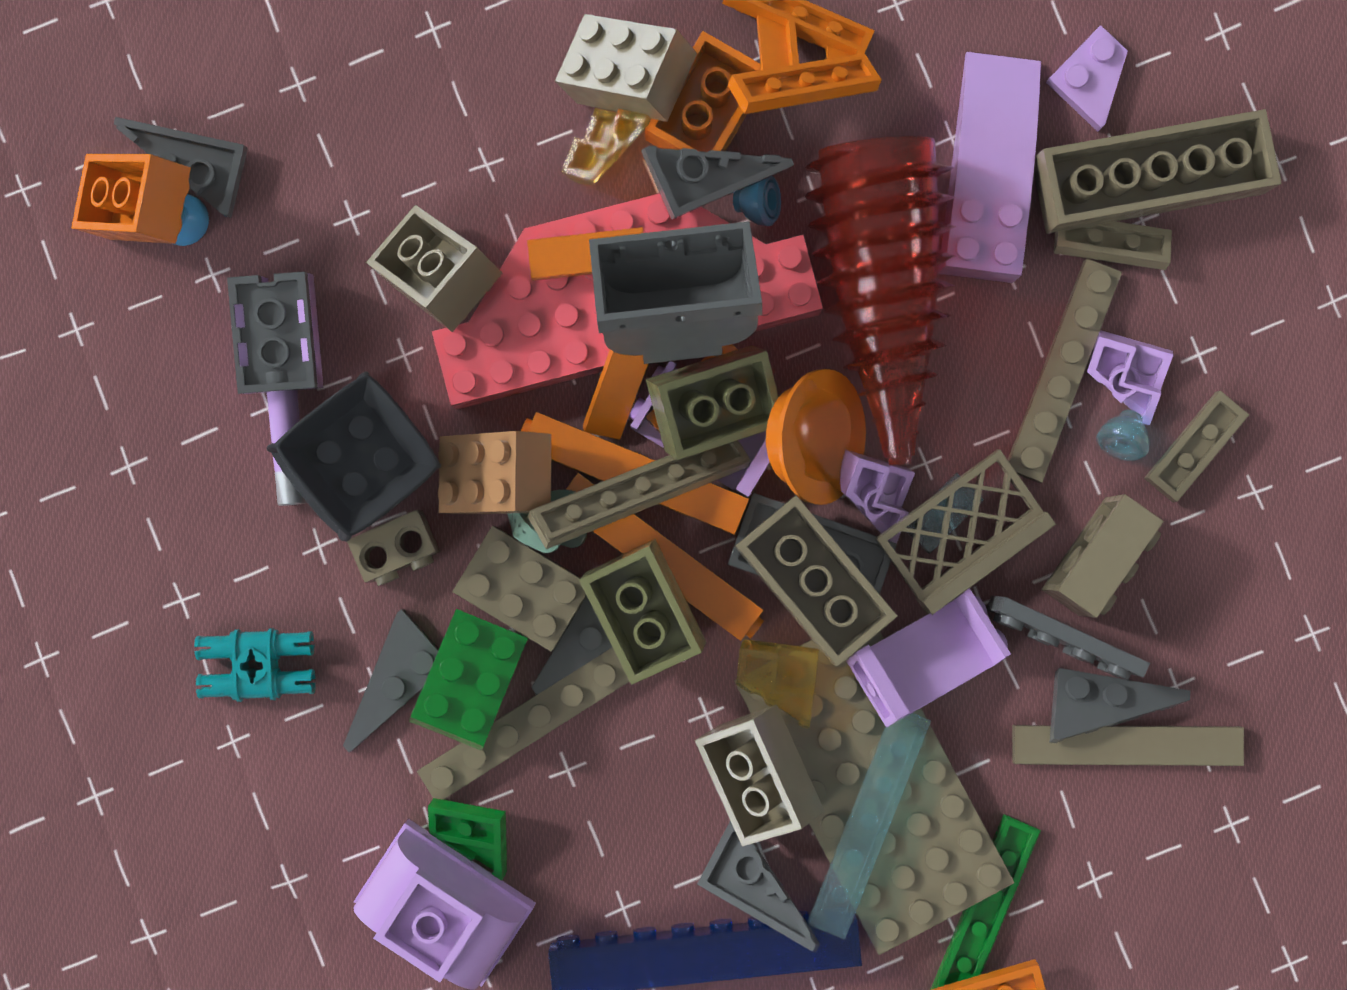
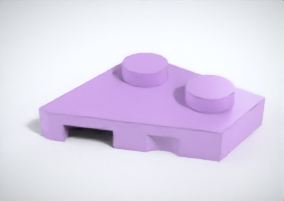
[1046,25,1128,132]

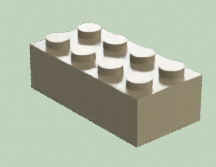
[734,495,897,667]

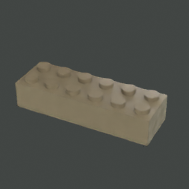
[1034,109,1282,234]

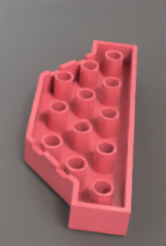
[432,193,823,410]

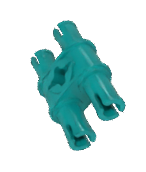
[194,628,316,702]

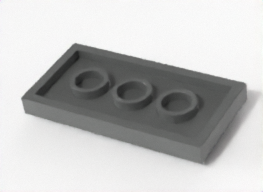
[728,493,897,594]
[986,596,1150,680]

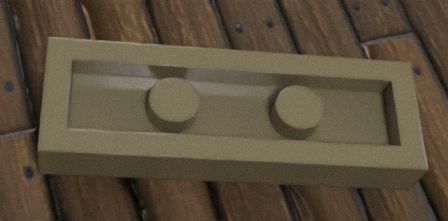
[1054,221,1172,270]
[1144,391,1249,502]

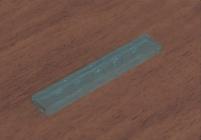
[807,713,931,940]

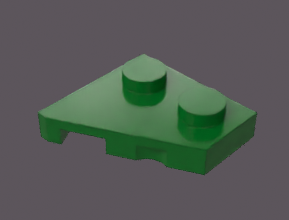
[428,798,507,881]

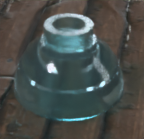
[1096,410,1150,461]

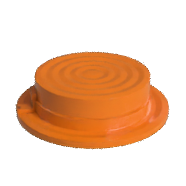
[766,369,866,505]

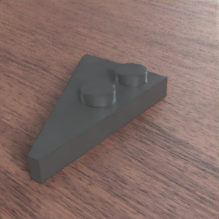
[114,117,248,218]
[641,146,794,220]
[532,596,612,695]
[343,609,439,753]
[1049,668,1190,743]
[697,821,821,952]

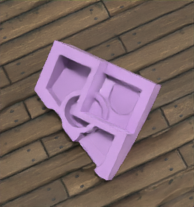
[1087,330,1173,425]
[840,450,915,543]

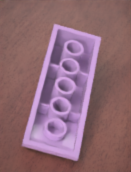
[938,52,1041,283]

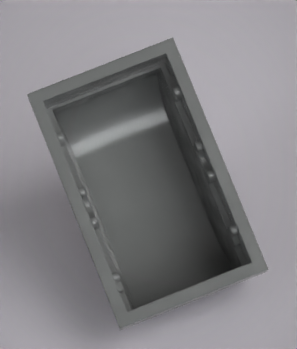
[589,221,762,364]

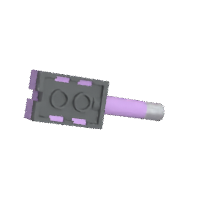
[227,271,324,506]

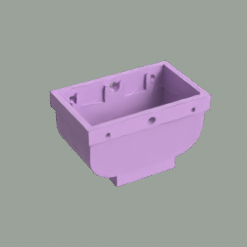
[353,819,536,990]

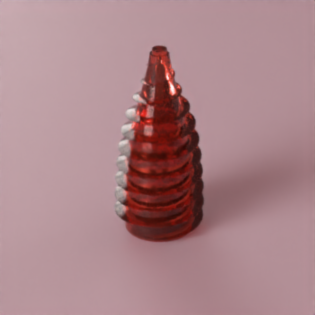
[805,136,956,465]

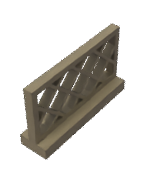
[875,449,1056,615]

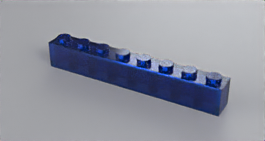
[548,907,862,990]

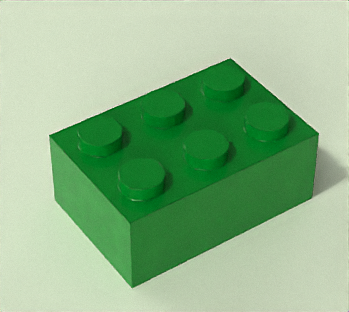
[409,609,528,750]

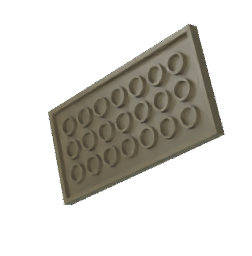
[734,631,1014,955]

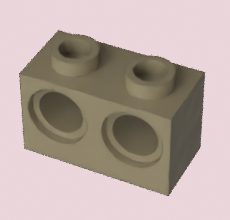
[347,510,440,586]

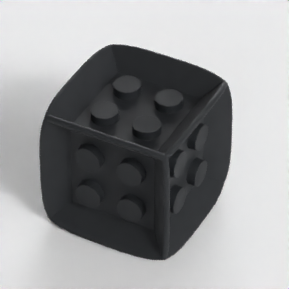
[266,371,441,542]

